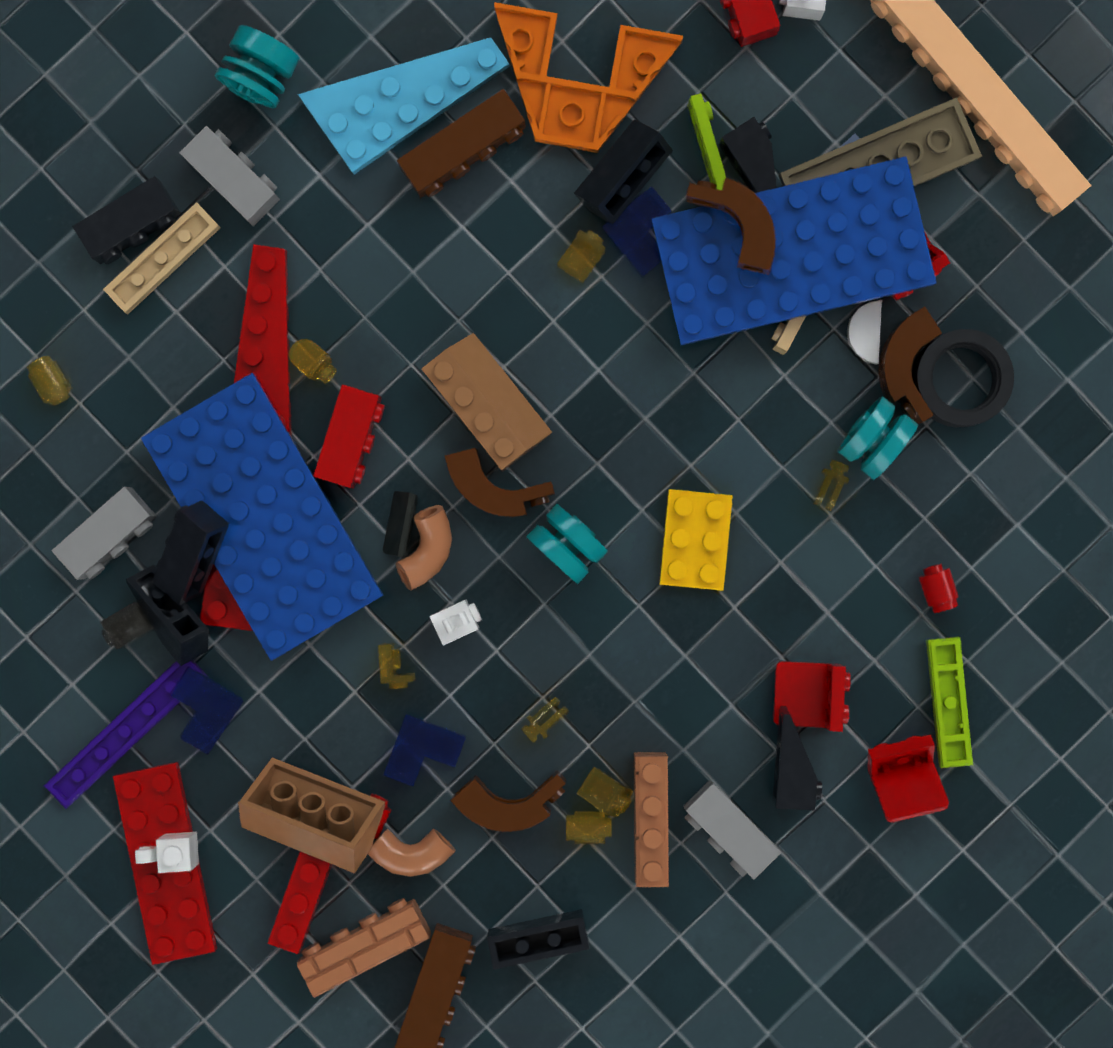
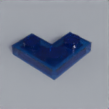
[602,186,672,278]
[170,666,244,755]
[384,714,466,786]

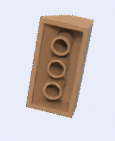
[422,333,553,472]
[238,758,385,873]

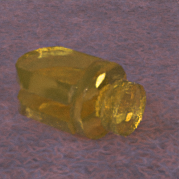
[289,339,337,384]
[813,460,850,511]
[521,697,569,743]

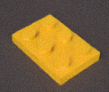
[659,489,733,591]

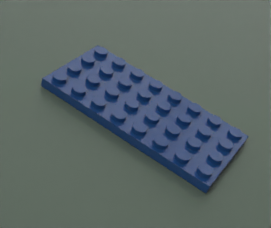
[652,156,936,345]
[141,373,384,661]

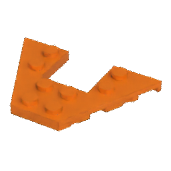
[494,2,683,153]

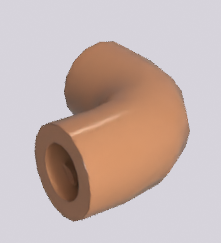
[396,505,452,590]
[368,828,456,877]

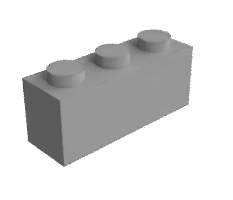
[179,125,280,226]
[51,487,157,580]
[683,779,782,880]

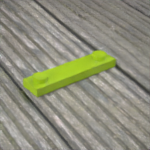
[687,93,726,190]
[926,637,973,768]

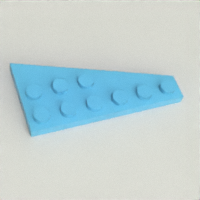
[298,37,510,175]

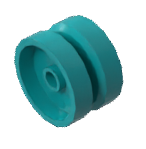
[837,396,918,480]
[526,504,608,584]

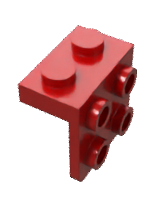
[773,661,851,732]
[867,734,949,823]

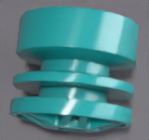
[214,25,300,109]

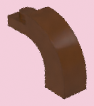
[686,178,776,275]
[879,306,942,424]
[445,448,555,517]
[451,770,566,832]

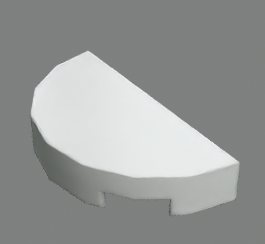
[847,300,882,365]

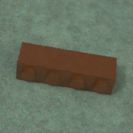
[397,88,526,198]
[395,923,476,1048]

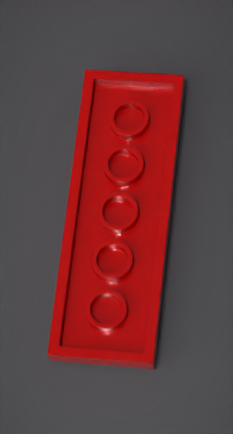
[113,762,217,965]

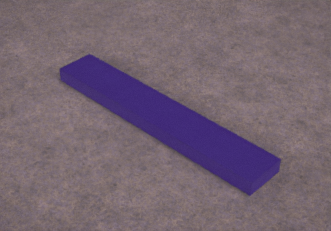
[44,660,208,809]

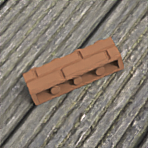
[634,752,669,887]
[297,898,431,998]

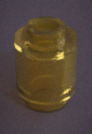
[27,356,72,406]
[566,811,612,844]

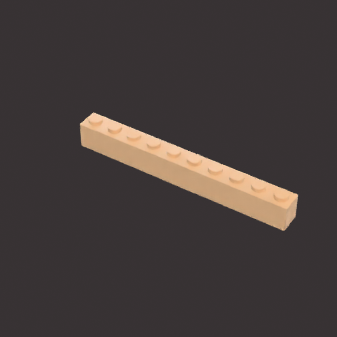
[870,0,1092,216]

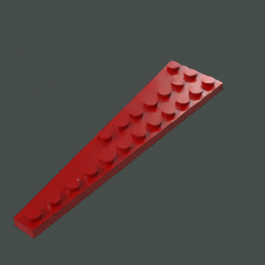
[200,244,292,631]

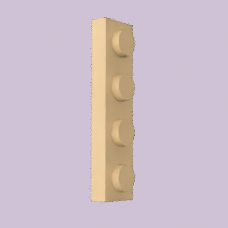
[103,202,221,314]

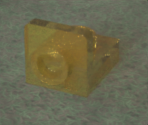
[557,229,606,284]
[378,642,415,689]
[576,767,634,817]

